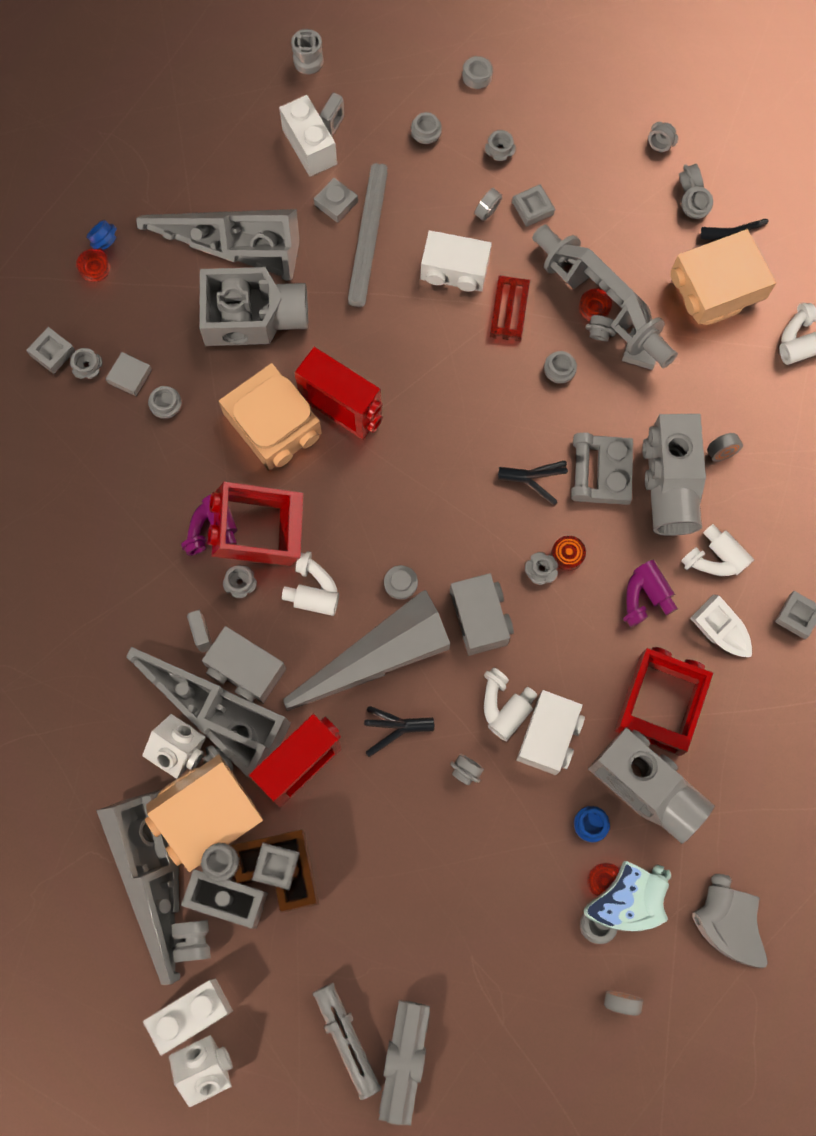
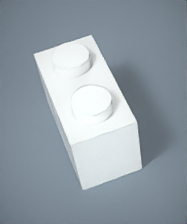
[279,95,337,177]
[420,230,492,292]
[516,690,585,775]
[143,978,233,1056]

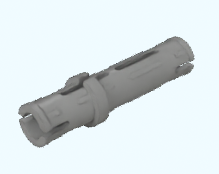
[312,983,382,1100]

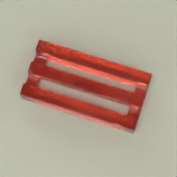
[490,275,530,342]

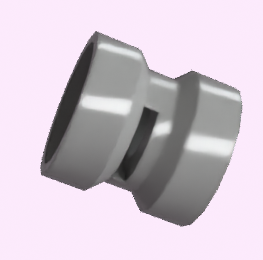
[291,29,324,74]
[171,920,211,963]

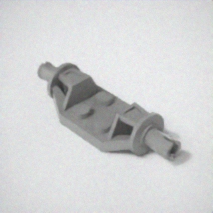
[532,224,678,368]

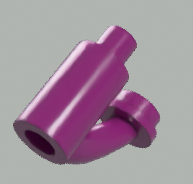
[181,494,238,556]
[623,560,678,627]

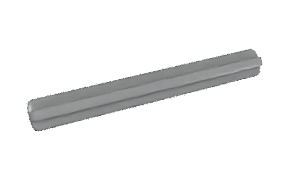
[348,163,388,307]

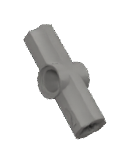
[379,1000,430,1125]

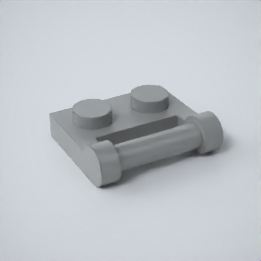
[571,433,633,505]

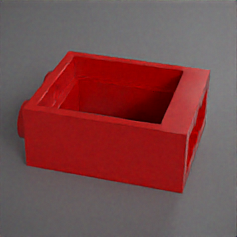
[295,346,383,439]
[207,481,303,566]
[614,647,713,756]
[249,713,342,808]

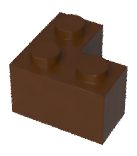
[230,829,319,912]

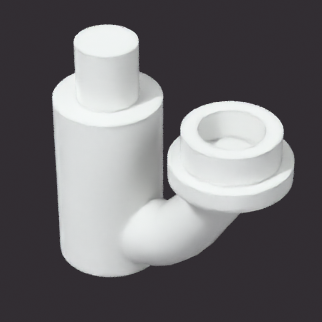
[779,302,816,365]
[681,524,755,576]
[282,551,339,616]
[484,667,538,742]

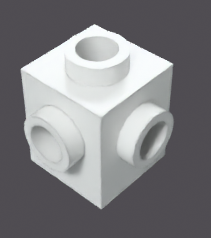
[142,714,206,779]
[169,1035,233,1107]

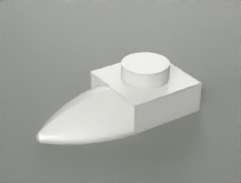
[690,594,752,657]

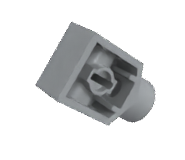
[199,267,308,346]
[643,414,706,536]
[588,728,715,844]

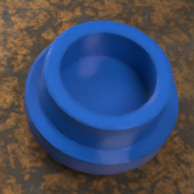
[87,220,117,250]
[574,806,610,843]

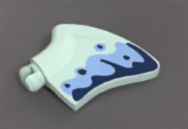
[584,861,672,931]

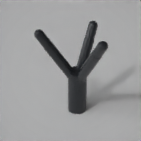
[700,218,768,240]
[498,460,568,505]
[364,706,434,757]

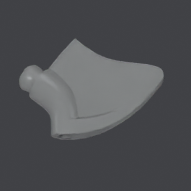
[692,874,768,968]

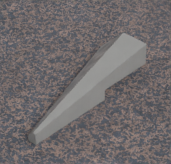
[136,209,300,280]
[283,590,450,711]
[126,647,291,779]
[96,789,180,985]

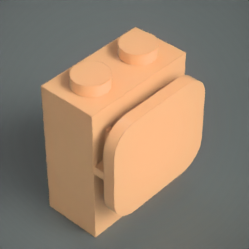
[671,229,776,325]
[218,363,322,471]
[144,754,263,872]

